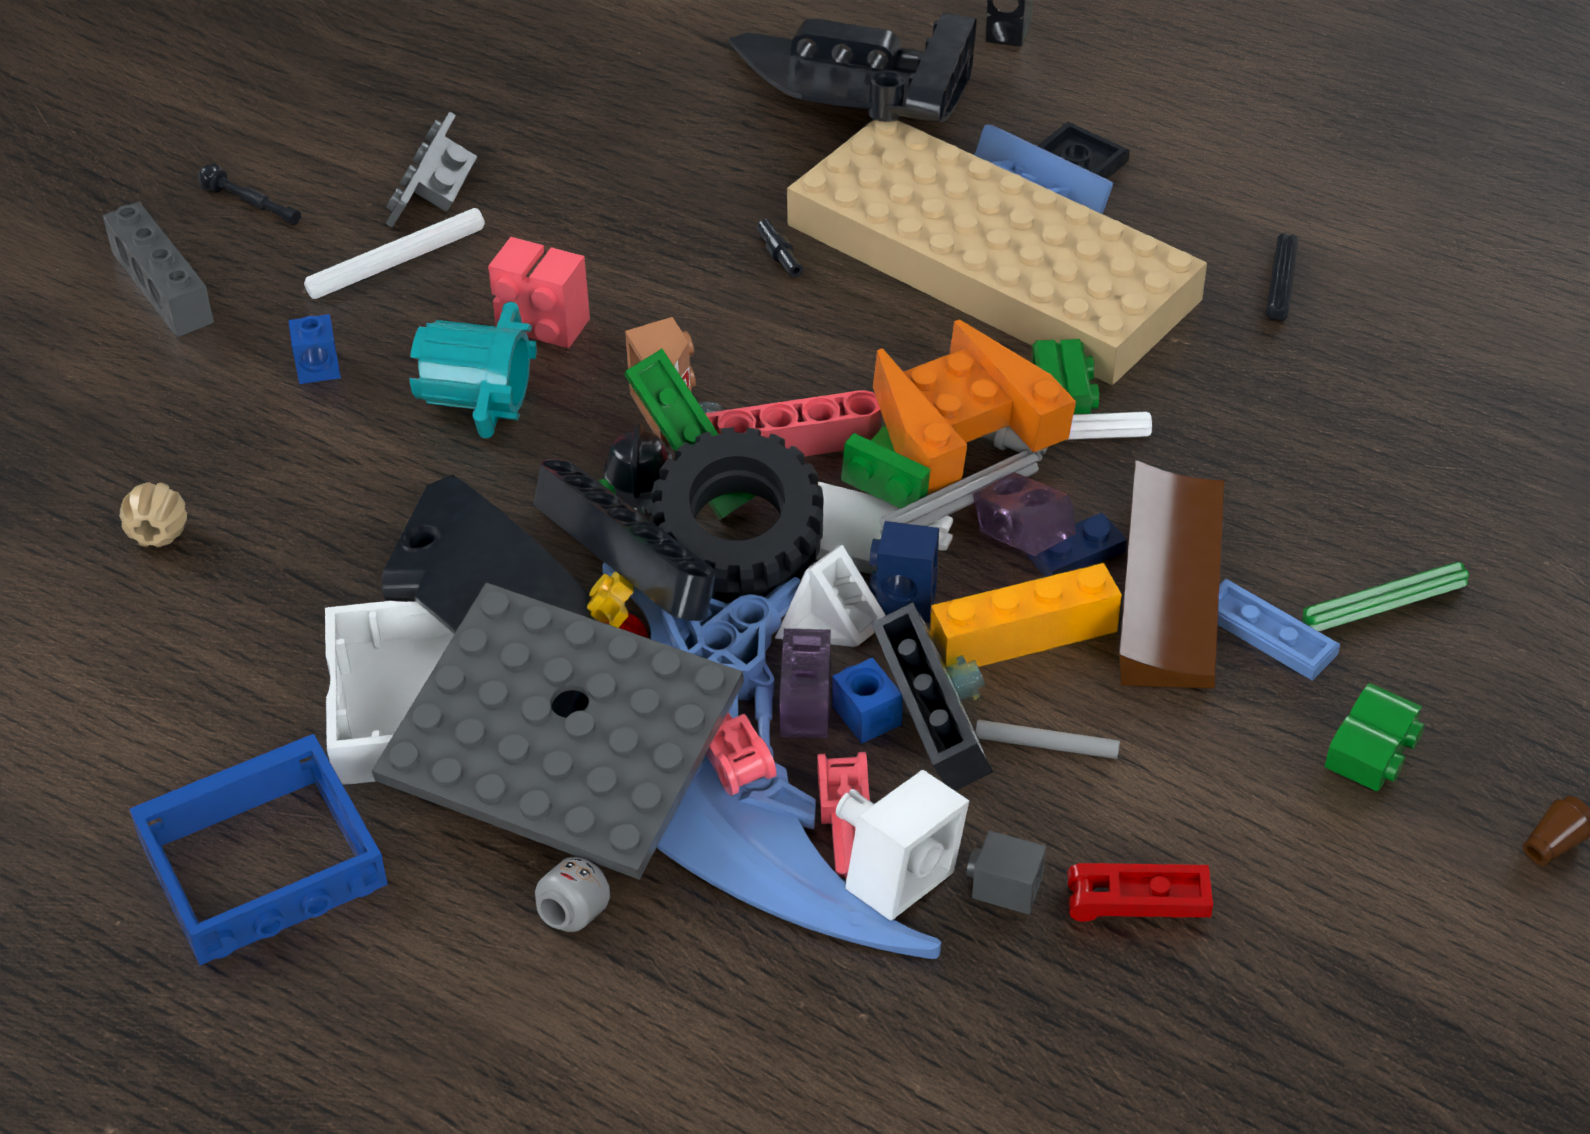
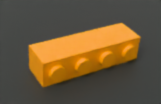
[930,563,1122,674]

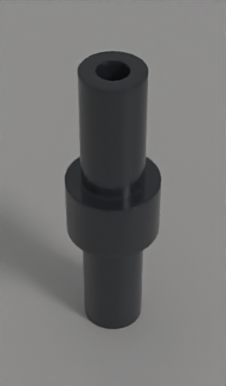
[756,219,803,278]

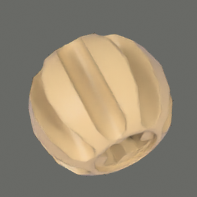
[119,482,187,547]

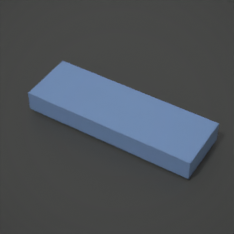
[1218,579,1340,681]

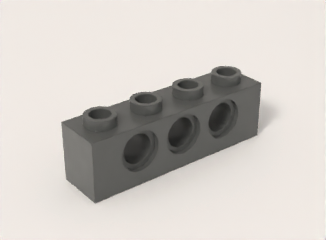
[102,202,214,337]

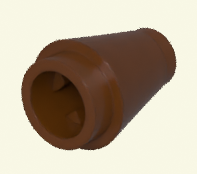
[1523,796,1590,866]

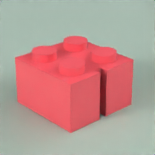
[488,237,590,349]

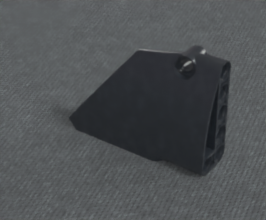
[729,12,977,123]

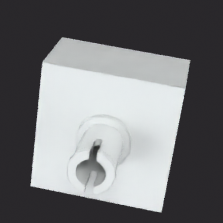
[836,770,969,921]

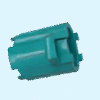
[410,302,537,438]

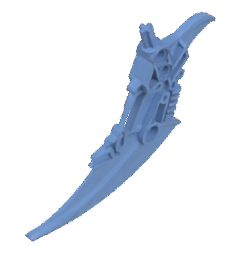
[603,562,941,959]

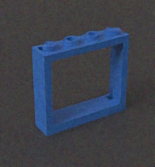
[129,734,387,966]

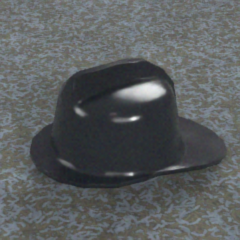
[604,423,673,515]

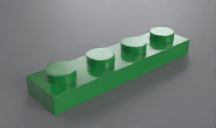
[624,348,757,520]

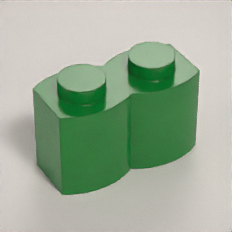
[1324,683,1425,792]

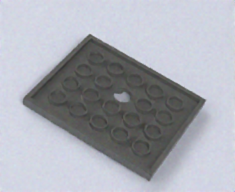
[372,582,744,880]

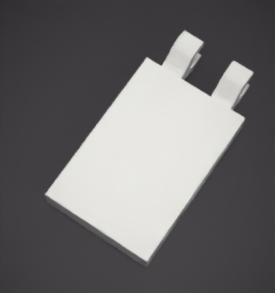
[816,482,953,574]

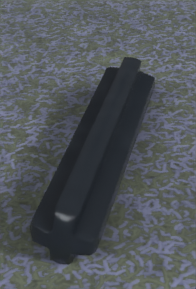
[1266,233,1299,321]

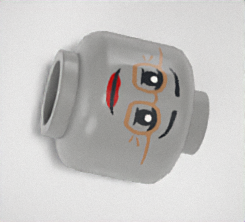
[535,857,610,932]

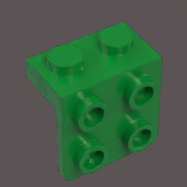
[841,426,931,509]

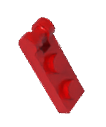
[1067,863,1213,922]

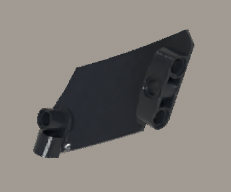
[382,475,591,718]

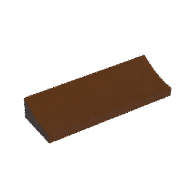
[1119,460,1224,688]

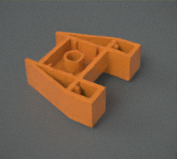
[873,319,1076,496]

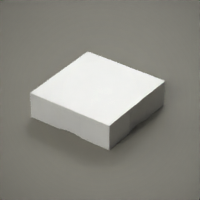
[325,601,454,785]

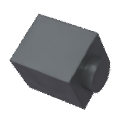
[966,830,1047,915]

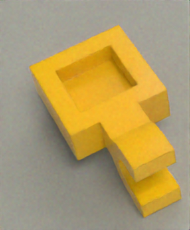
[587,571,634,628]

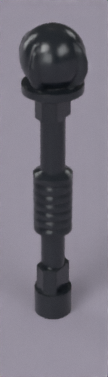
[198,164,301,225]

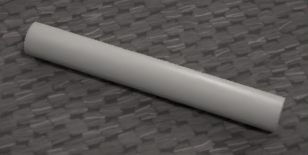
[976,720,1120,759]

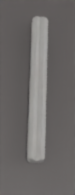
[880,450,1039,535]

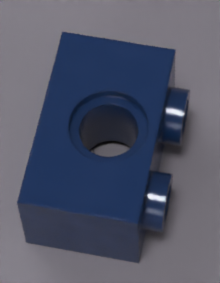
[869,521,939,623]

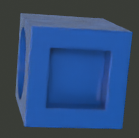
[288,314,341,384]
[832,658,903,744]

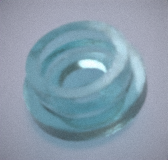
[947,655,985,701]

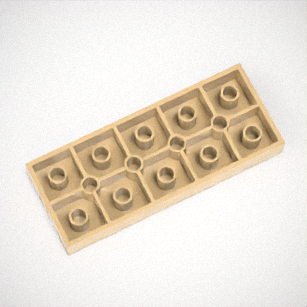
[787,119,1207,386]

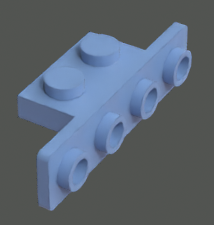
[975,124,1113,214]

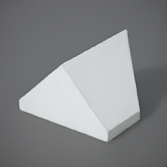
[775,545,886,647]

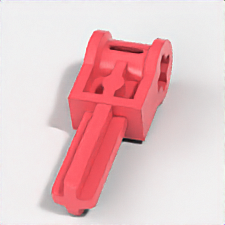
[706,712,777,796]
[817,752,870,880]

